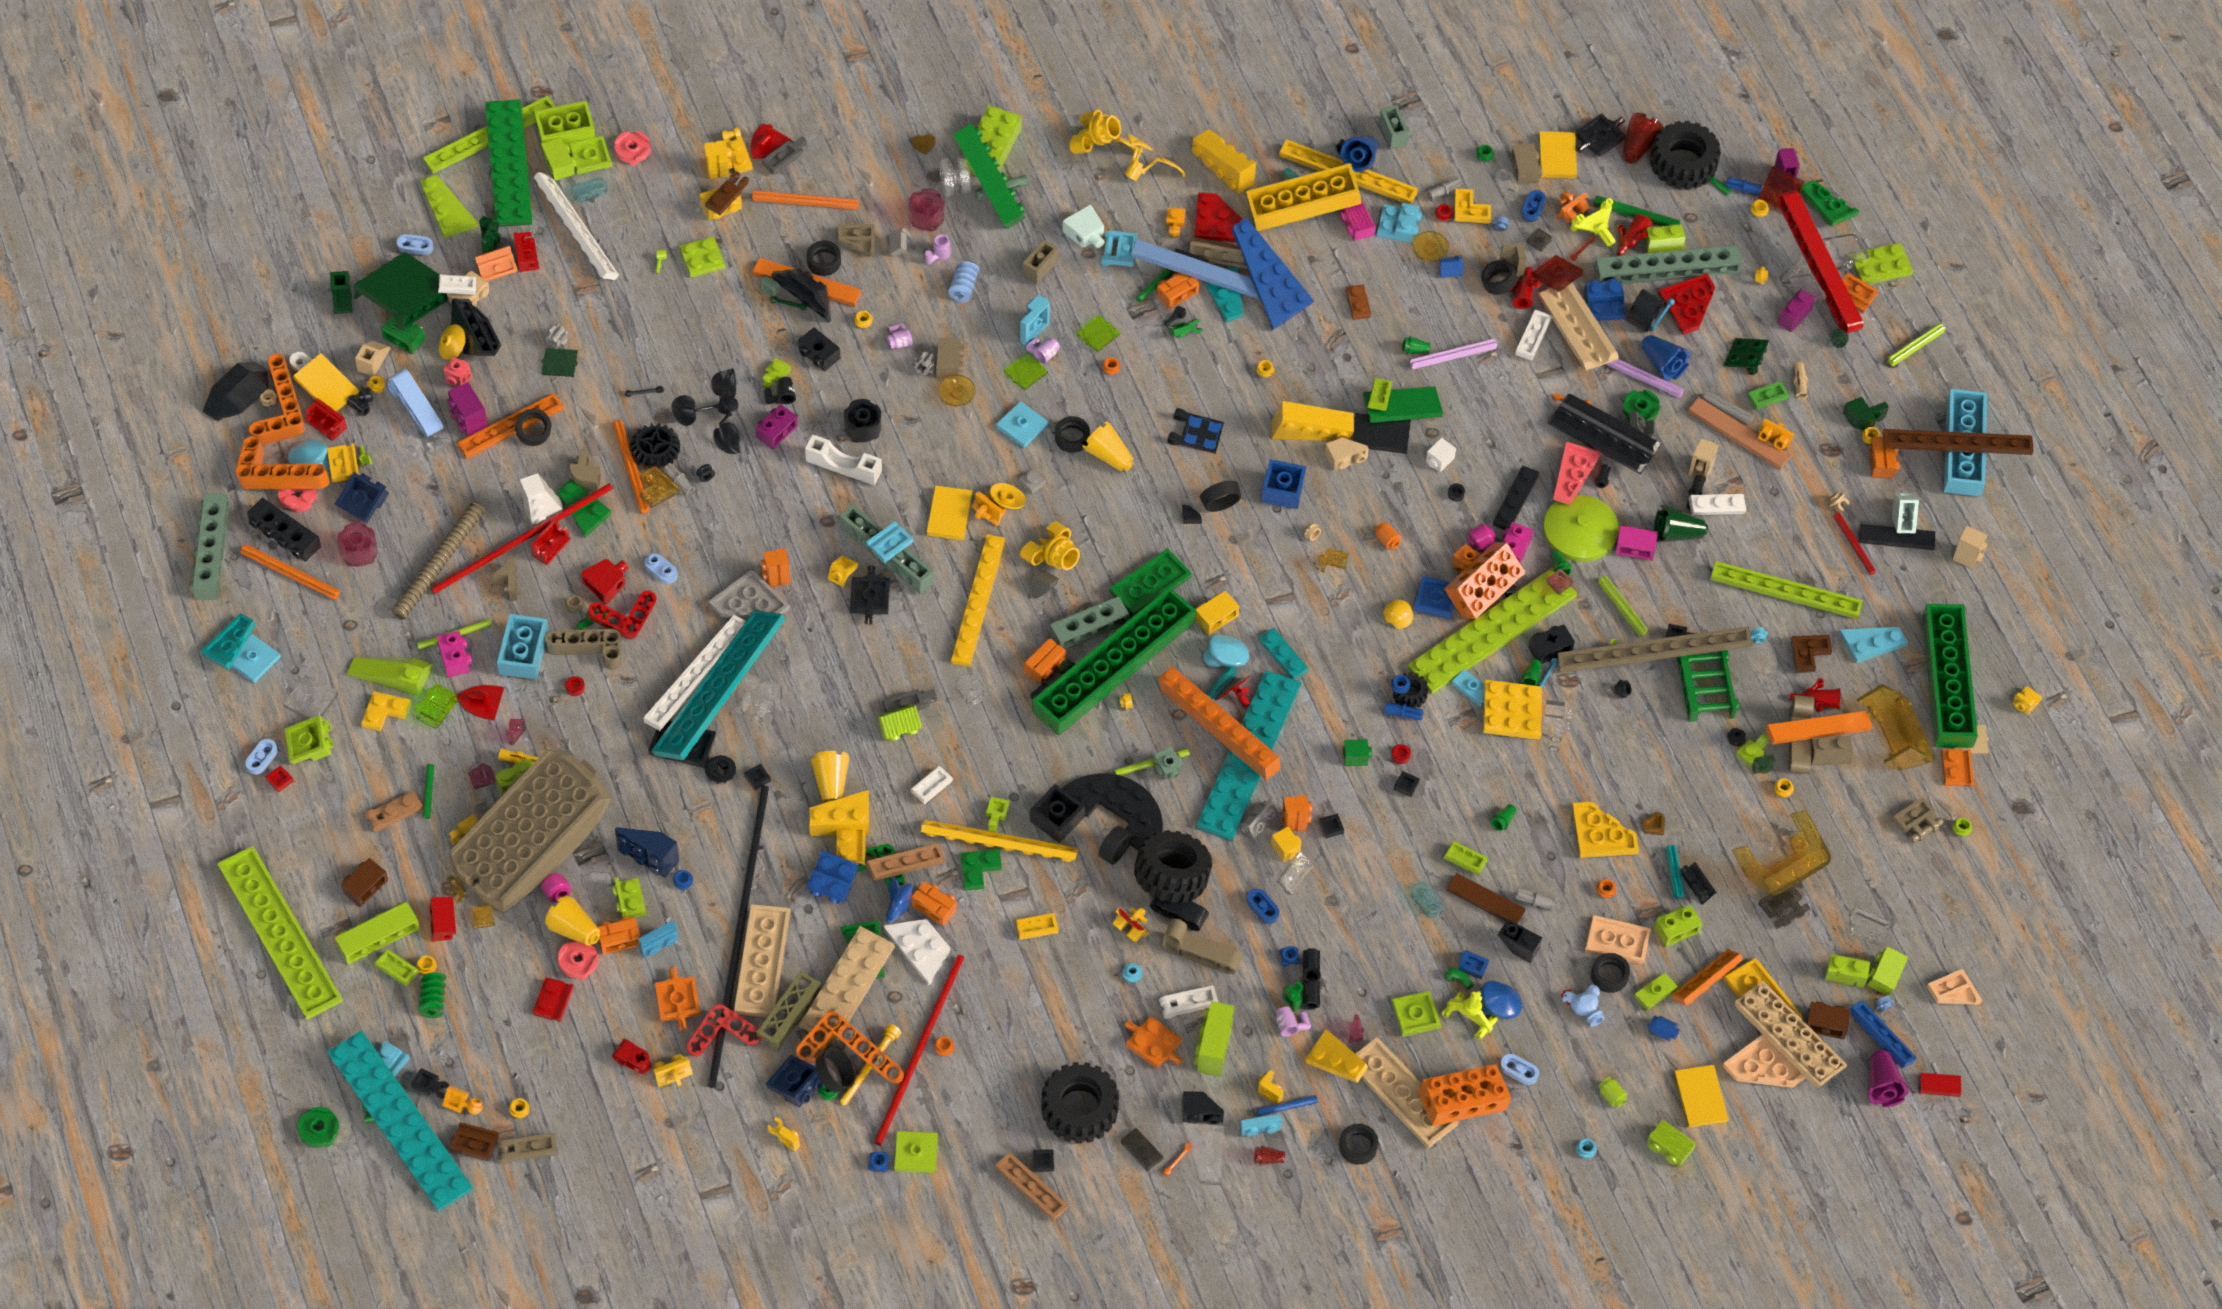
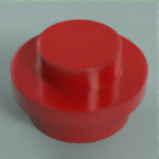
[1435,204,1453,221]

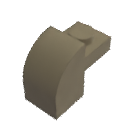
[570,449,601,492]

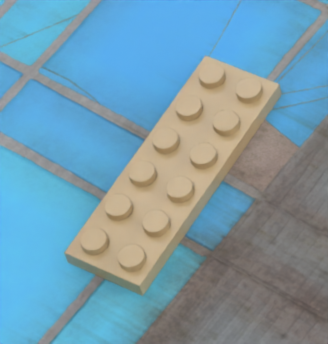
[734,904,791,1018]
[799,926,895,1046]
[1356,1037,1459,1149]

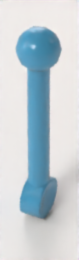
[1650,299,1675,331]
[1537,658,1559,689]

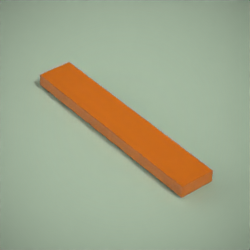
[753,257,861,307]
[457,393,564,459]
[1765,711,1873,745]

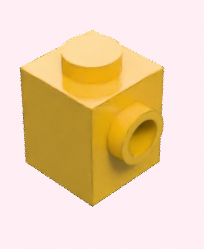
[1271,827,1302,862]

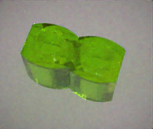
[414,684,457,729]

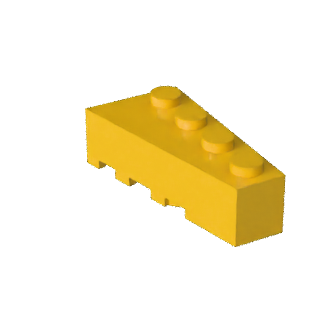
[1192,129,1256,195]
[1271,401,1354,441]

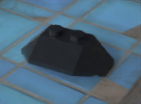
[771,268,831,322]
[451,298,502,356]
[203,362,268,421]

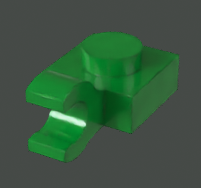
[1168,318,1203,338]
[1282,981,1303,1012]

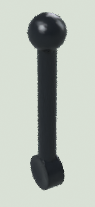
[625,386,664,397]

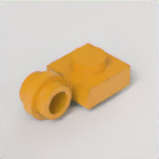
[1166,207,1185,238]
[442,1085,483,1114]

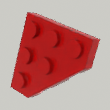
[1194,192,1243,243]
[1658,273,1715,335]

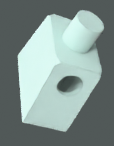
[1063,205,1105,248]
[1892,493,1919,533]

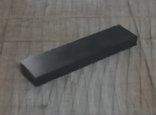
[1859,524,1935,550]

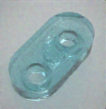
[572,178,608,202]
[1411,882,1443,918]

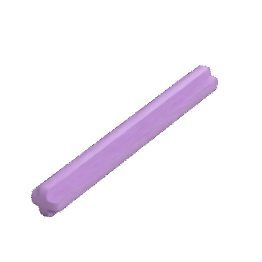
[1410,338,1497,369]
[1605,359,1684,398]

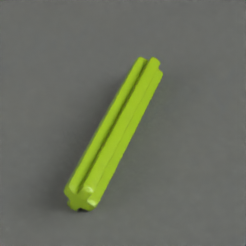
[1887,323,1945,366]
[1598,576,1648,637]

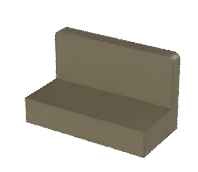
[1499,243,1527,280]

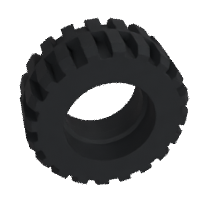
[1650,121,1721,190]
[1134,830,1213,903]
[1041,1062,1119,1144]

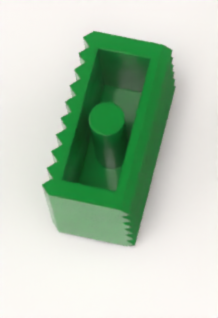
[381,315,426,354]

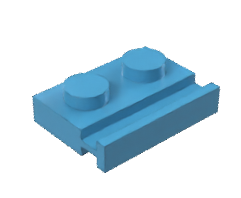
[638,920,678,958]

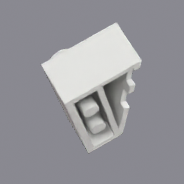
[520,473,565,528]

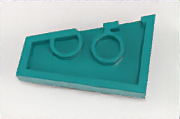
[1203,266,1243,323]
[200,613,256,671]

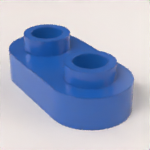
[1521,190,1546,222]
[1247,888,1279,924]

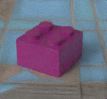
[447,382,488,437]

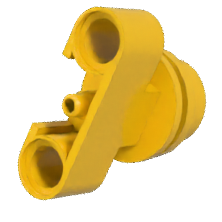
[1069,110,1121,155]
[1020,521,1080,570]

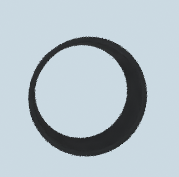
[1200,480,1241,512]
[815,1047,855,1092]

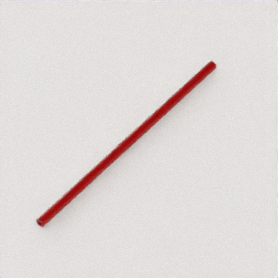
[431,483,613,594]
[874,954,964,1146]

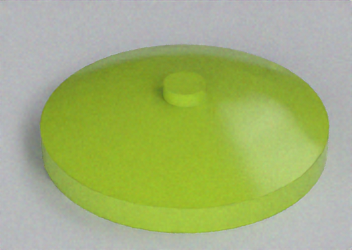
[1543,495,1619,562]

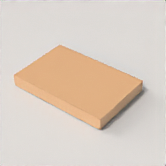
[1585,915,1651,966]

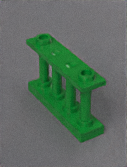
[1676,650,1739,722]

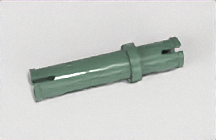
[975,174,1029,201]

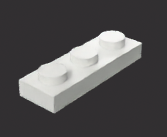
[1515,310,1552,361]
[1688,494,1746,515]

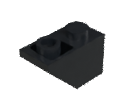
[1498,919,1542,963]
[1182,1091,1224,1125]

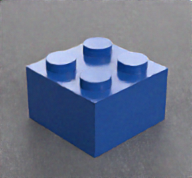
[1261,459,1307,509]

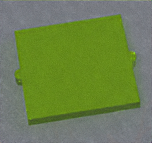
[1076,315,1121,352]
[1004,352,1048,391]

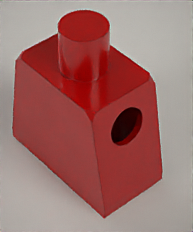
[581,559,629,605]

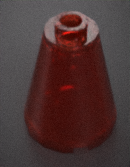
[1622,112,1664,164]

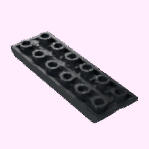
[1547,394,1661,475]

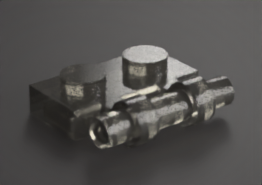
[1758,882,1810,929]

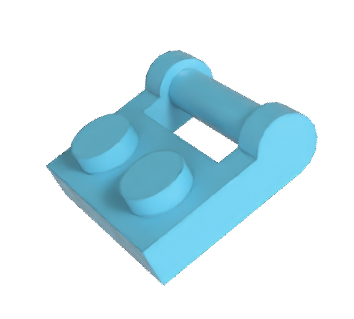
[1101,230,1138,267]

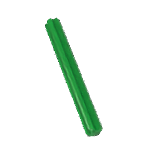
[1593,196,1680,227]

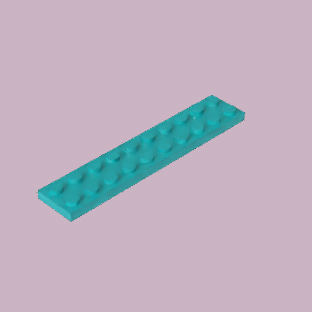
[652,610,785,760]
[1196,670,1302,842]
[327,1030,473,1212]

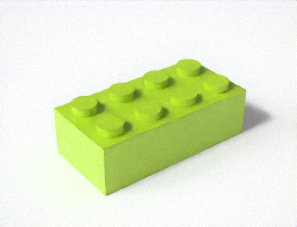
[962,105,1022,175]

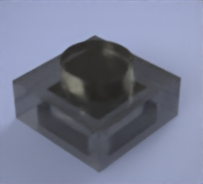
[1527,228,1552,252]

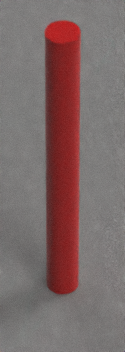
[1833,512,1876,575]

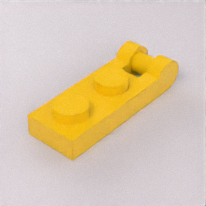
[721,127,753,173]

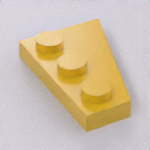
[1305,1029,1368,1083]

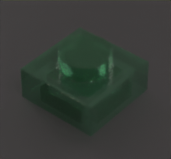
[1752,754,1775,774]

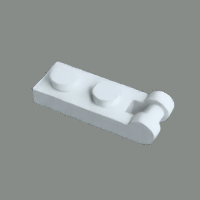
[1159,985,1218,1019]

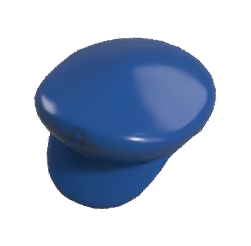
[886,876,914,924]
[1480,980,1522,1019]

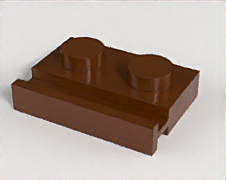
[450,1122,499,1161]

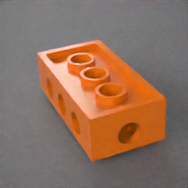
[1444,543,1525,619]
[1417,1064,1512,1126]

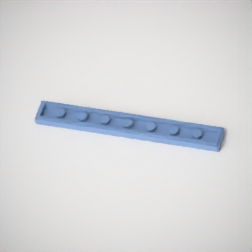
[1131,239,1259,299]

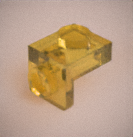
[1318,548,1349,573]

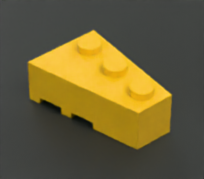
[809,790,869,836]

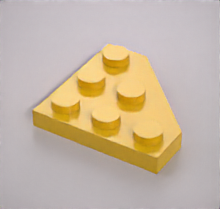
[1572,802,1639,858]

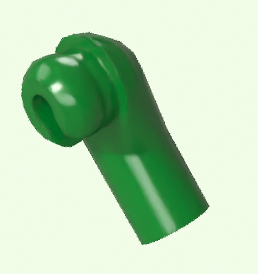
[1445,967,1474,990]

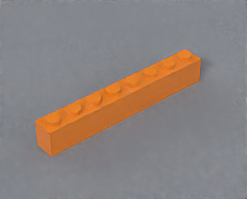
[1158,666,1281,781]

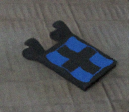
[1167,408,1224,454]

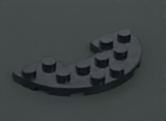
[1062,773,1163,850]

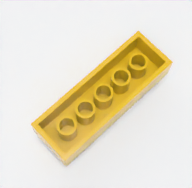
[1246,163,1361,231]

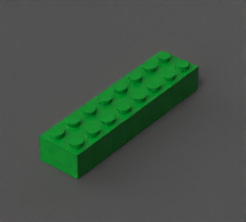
[1922,604,1978,748]

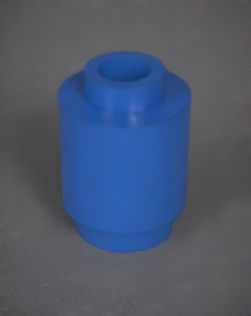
[1648,1015,1680,1042]

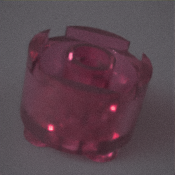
[908,188,945,232]
[337,522,378,567]

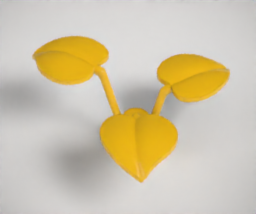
[1115,134,1185,181]

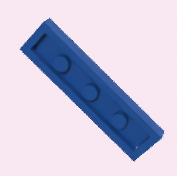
[1849,1001,1917,1069]

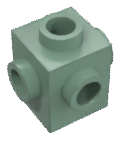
[1152,746,1183,780]

